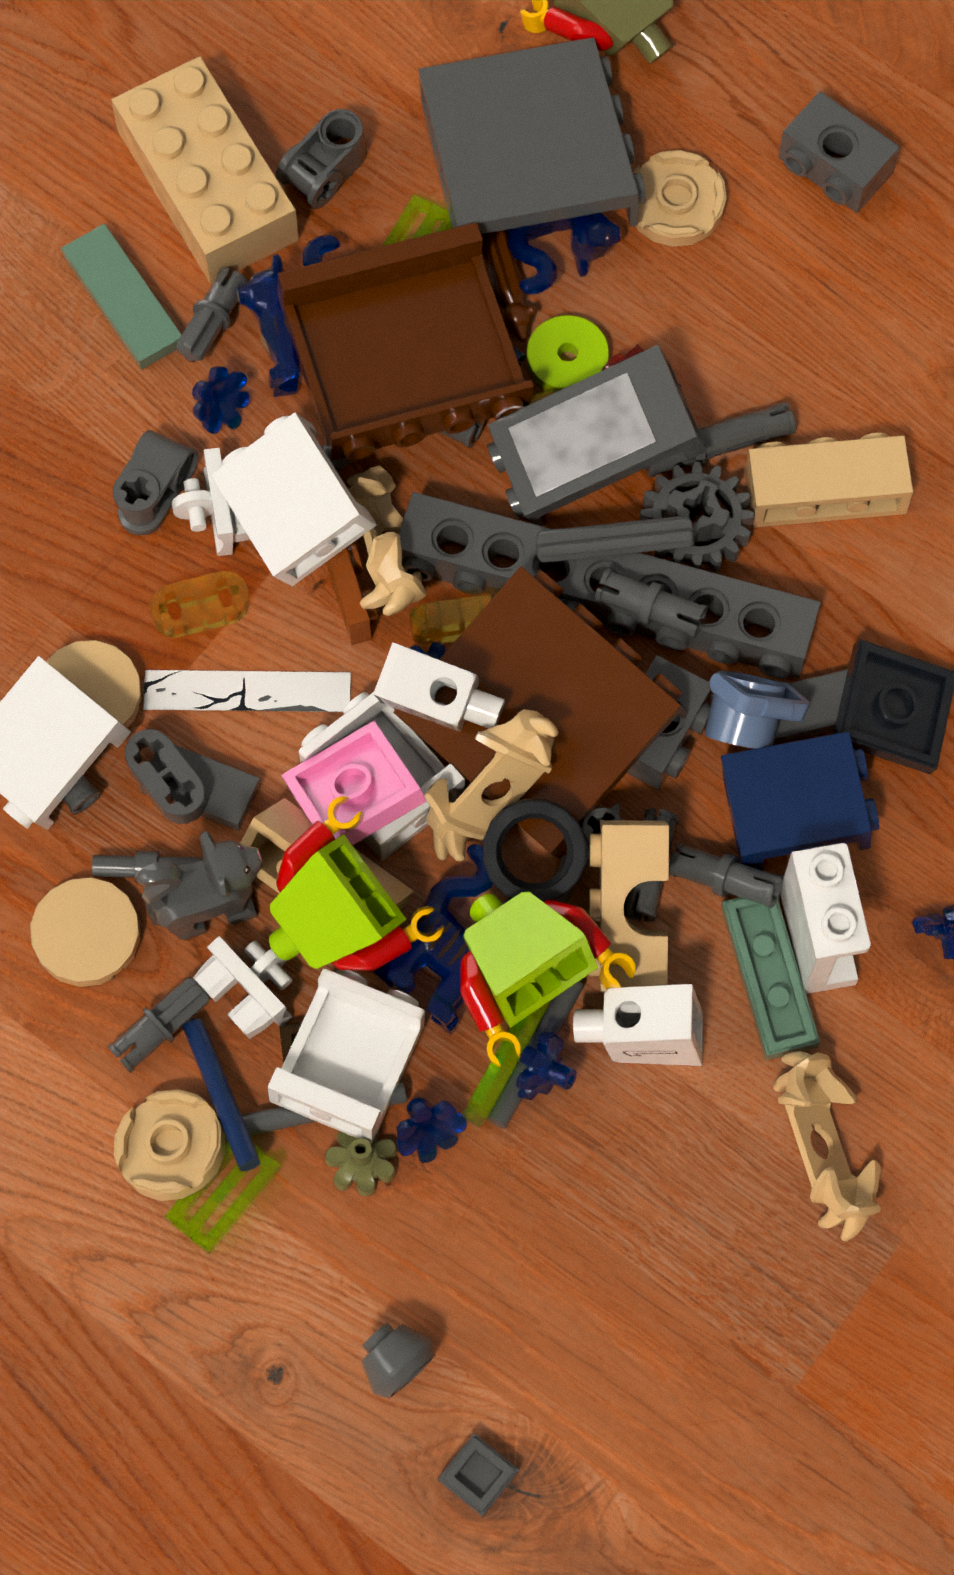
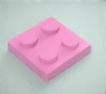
[281,721,427,845]

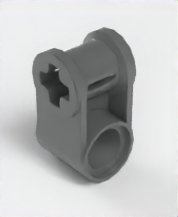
[275,109,366,209]
[113,430,198,536]

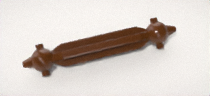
[481,230,537,342]

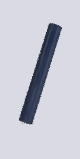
[183,1019,261,1171]

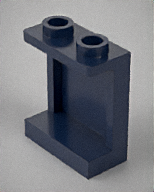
[721,731,880,870]

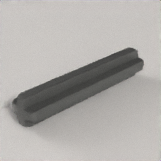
[536,516,693,563]

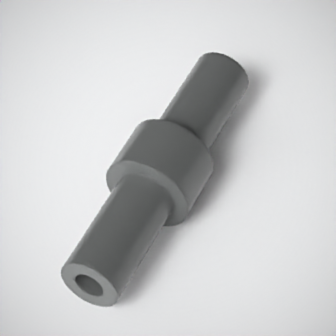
[92,850,202,883]

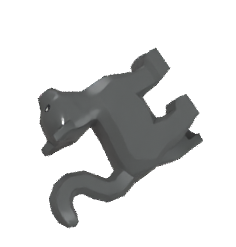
[137,831,263,940]

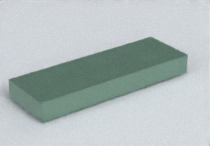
[61,224,182,370]
[721,896,820,1061]

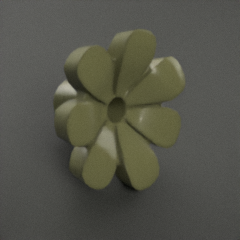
[324,1129,398,1196]

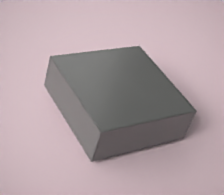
[438,1434,519,1518]

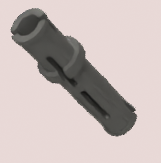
[644,402,796,478]

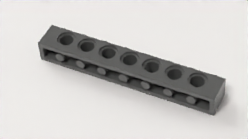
[399,492,820,678]

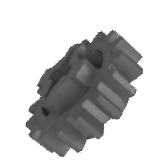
[639,462,754,573]

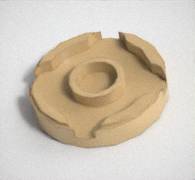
[633,150,727,247]
[46,640,142,728]
[30,877,141,987]
[114,1089,226,1201]

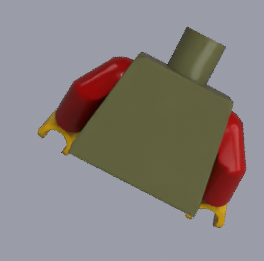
[520,0,674,64]

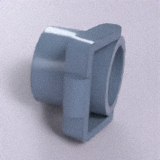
[705,671,810,749]

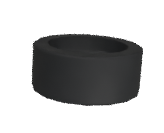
[483,798,587,902]

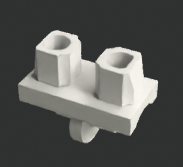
[172,448,250,556]
[193,936,293,1039]

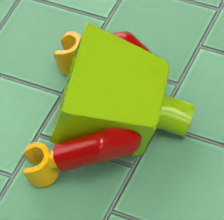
[269,796,444,971]
[460,892,636,1068]

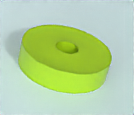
[527,315,609,395]

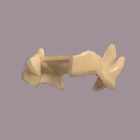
[347,466,426,616]
[424,709,559,862]
[773,1051,882,1242]

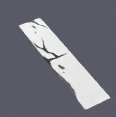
[143,670,351,712]

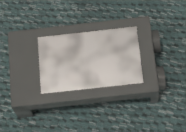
[487,345,707,526]

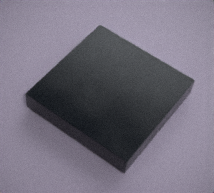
[833,639,954,774]

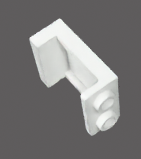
[210,413,377,586]
[0,656,131,830]
[299,692,465,861]
[780,843,871,994]
[267,969,425,1144]

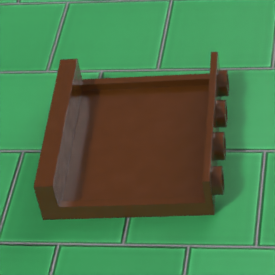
[278,222,534,461]
[393,566,688,858]

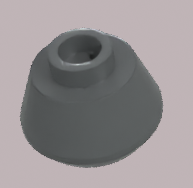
[362,1323,436,1398]

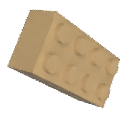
[111,56,299,284]

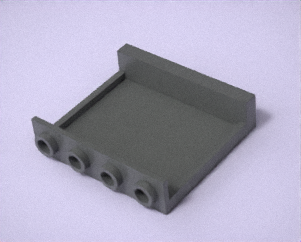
[418,37,646,234]

